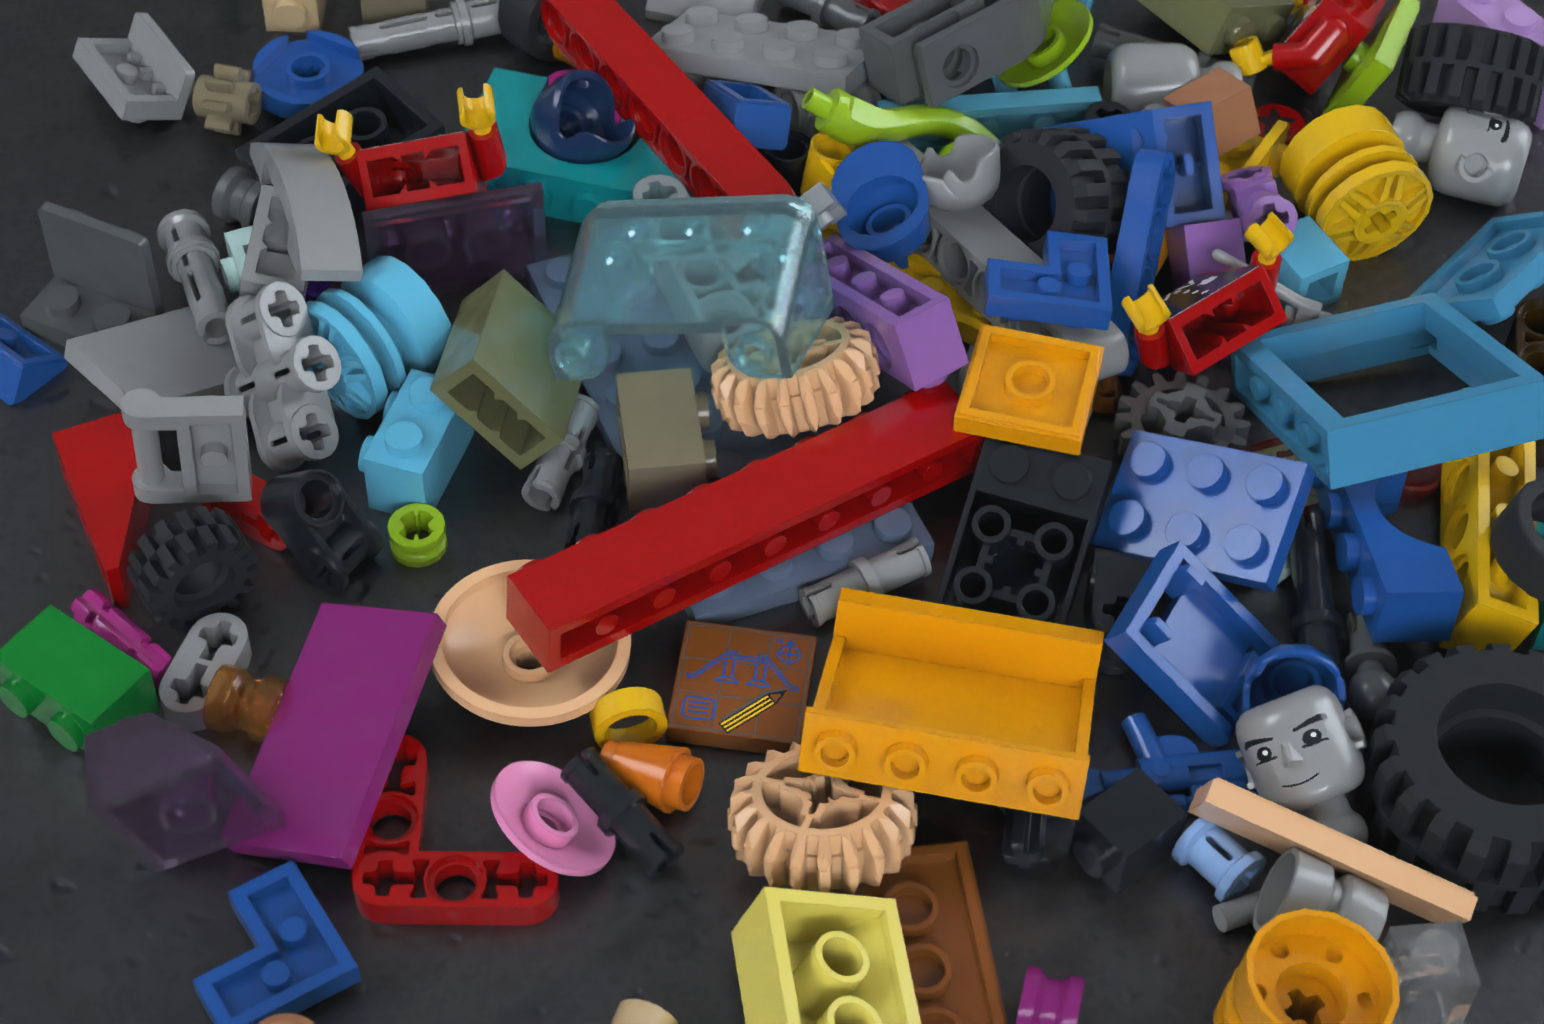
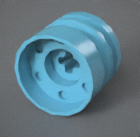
[306,255,452,419]

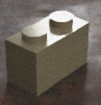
[616,367,717,511]

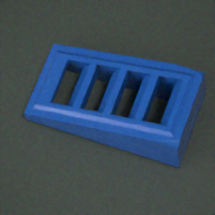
[703,80,792,150]

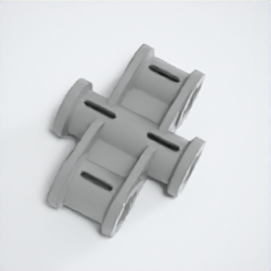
[223,281,342,472]

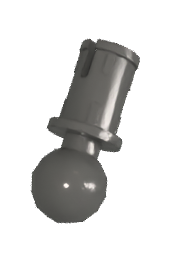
[1344,612,1398,721]

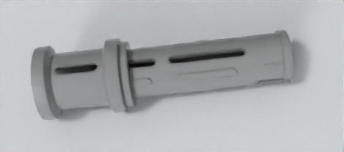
[348,0,501,61]
[156,209,230,345]

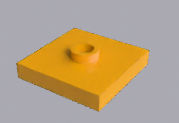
[953,323,1105,456]

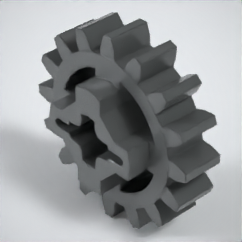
[1112,371,1250,457]

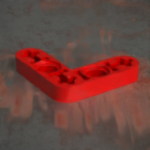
[352,735,560,926]

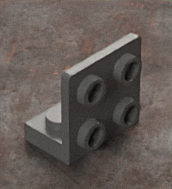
[20,201,164,347]

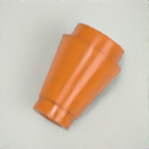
[600,739,705,814]

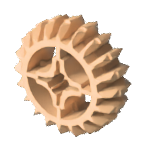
[710,315,881,439]
[727,742,918,895]

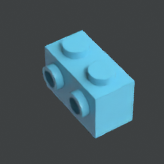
[358,369,474,514]

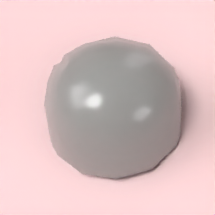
[920,134,1000,211]

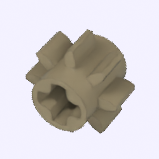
[193,63,262,136]

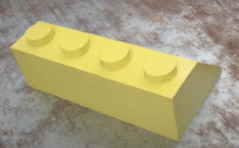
[731,887,921,1024]

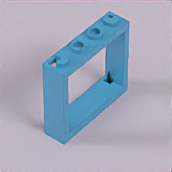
[1230,292,1544,490]

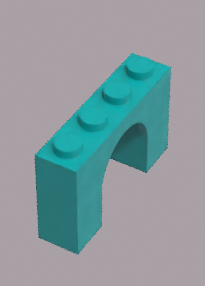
[456,67,693,233]

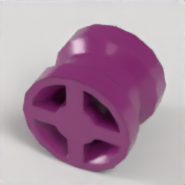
[1016,965,1085,1024]

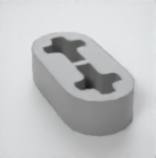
[158,612,252,732]

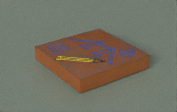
[666,620,817,754]

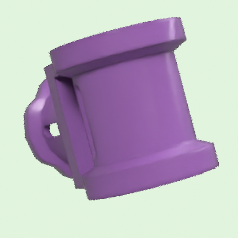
[1221,166,1298,241]

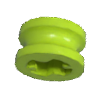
[387,503,448,568]

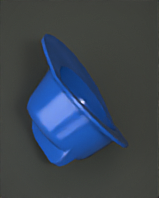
[831,140,931,269]

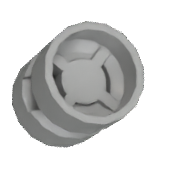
[1253,847,1389,941]

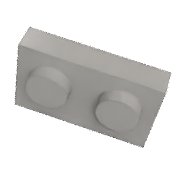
[72,13,195,123]

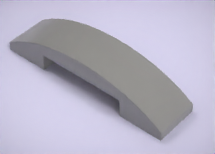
[249,142,363,282]

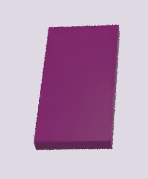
[222,602,447,870]

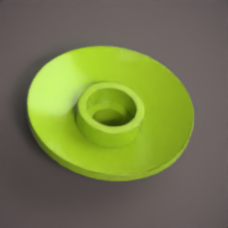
[998,0,1093,88]

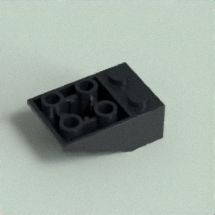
[935,437,1112,625]

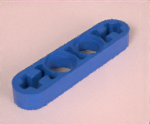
[1110,148,1175,377]

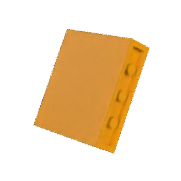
[798,587,1104,820]

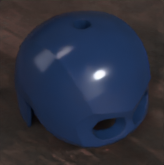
[530,69,636,164]

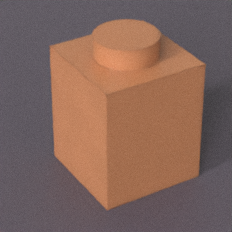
[1163,67,1261,157]

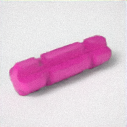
[71,589,173,689]

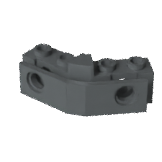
[858,0,1054,108]

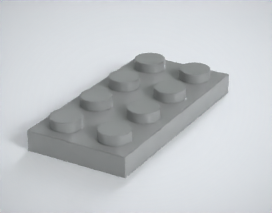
[651,6,868,95]

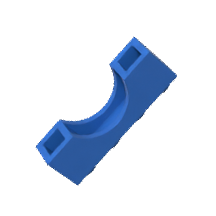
[1311,471,1465,642]

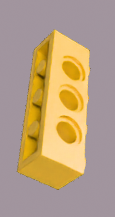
[1439,441,1539,652]

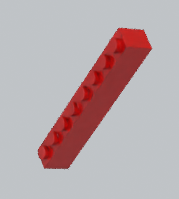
[506,381,985,673]

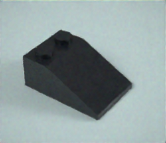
[235,66,446,212]

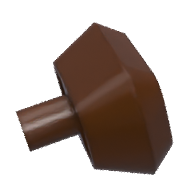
[1092,375,1123,414]

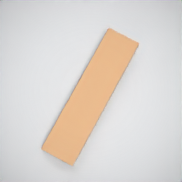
[1188,777,1479,928]

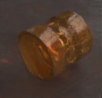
[203,664,289,744]

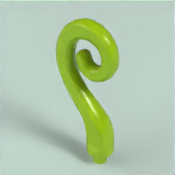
[801,87,1001,156]

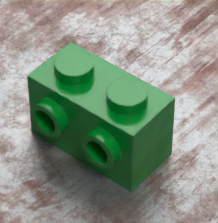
[0,604,160,763]

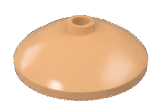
[431,560,631,727]

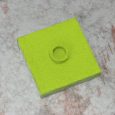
[1321,0,1420,116]

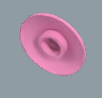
[490,761,615,876]

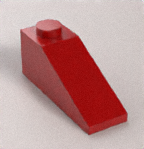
[51,412,152,610]

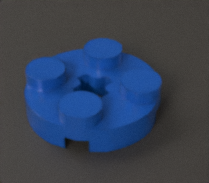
[253,30,364,119]

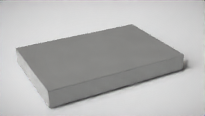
[64,306,255,409]

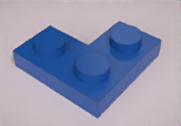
[984,230,1113,331]
[192,860,361,1024]

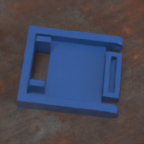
[1104,541,1280,747]

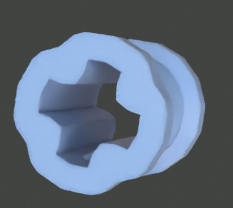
[1171,817,1267,903]

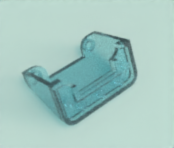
[548,194,835,381]

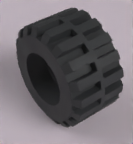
[1395,22,1544,125]
[981,127,1130,260]

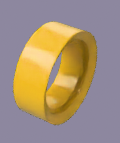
[589,687,668,748]

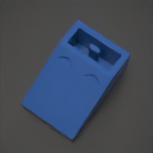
[1036,101,1226,228]

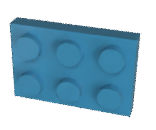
[1408,211,1544,325]

